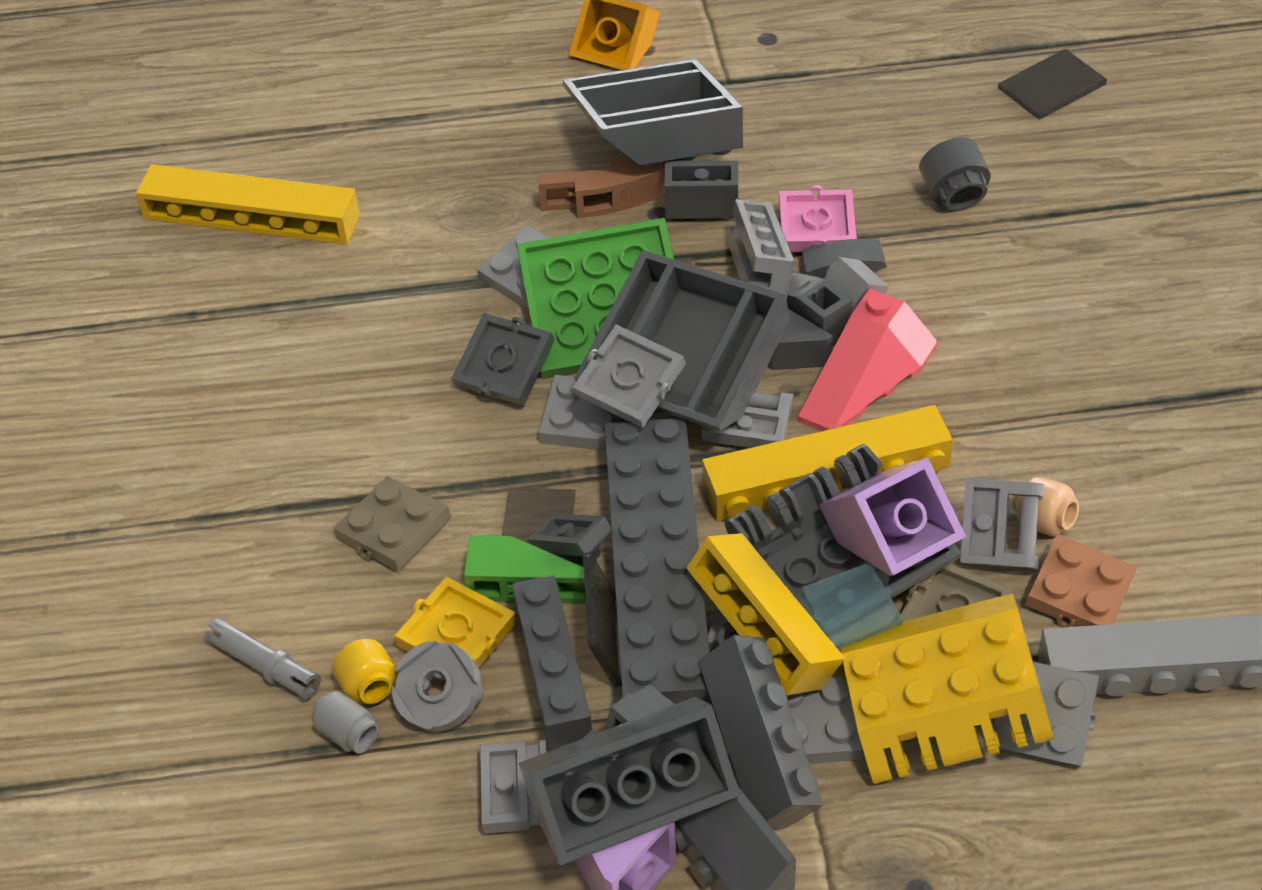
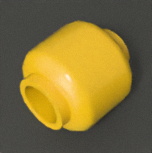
[332,638,397,704]

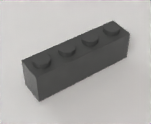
[512,575,592,751]
[698,635,824,829]

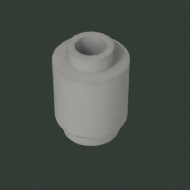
[313,691,380,754]

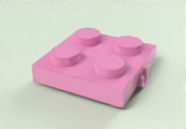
[779,185,857,252]

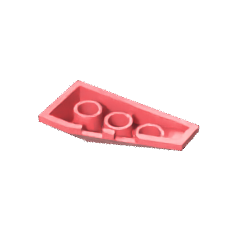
[798,288,937,431]

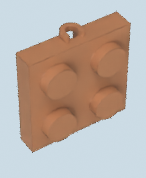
[1025,534,1137,627]

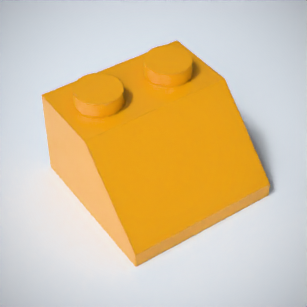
[569,0,660,70]

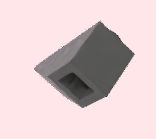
[786,272,852,343]

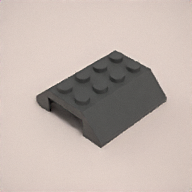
[725,444,962,637]

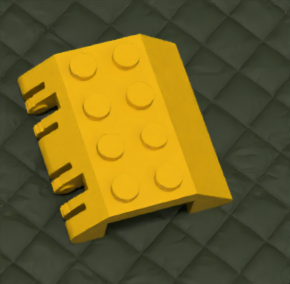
[841,593,1054,784]

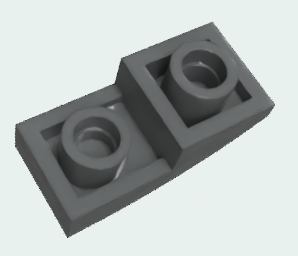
[802,239,887,279]

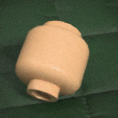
[1013,477,1079,536]

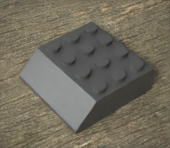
[563,59,743,167]
[574,250,790,431]

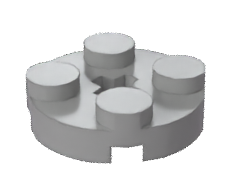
[392,641,484,733]

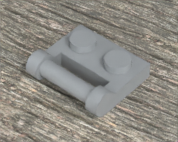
[702,392,794,448]
[960,478,1044,569]

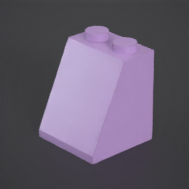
[819,458,966,576]
[575,821,676,890]

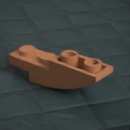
[538,158,682,218]

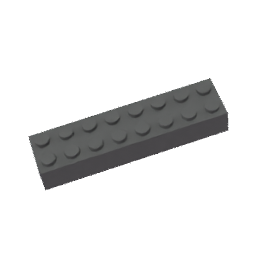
[604,418,713,708]

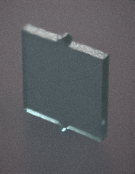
[801,563,904,649]

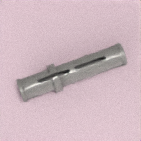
[205,618,321,699]

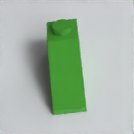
[464,534,595,604]

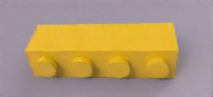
[686,533,845,695]

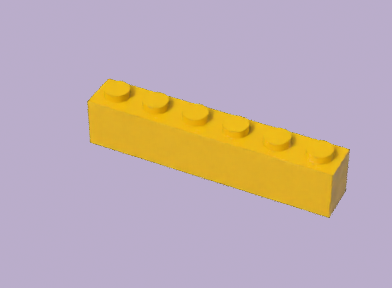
[136,164,360,245]
[702,405,953,522]

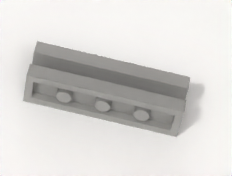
[727,199,795,299]

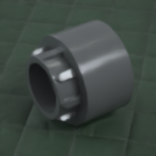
[919,137,991,211]

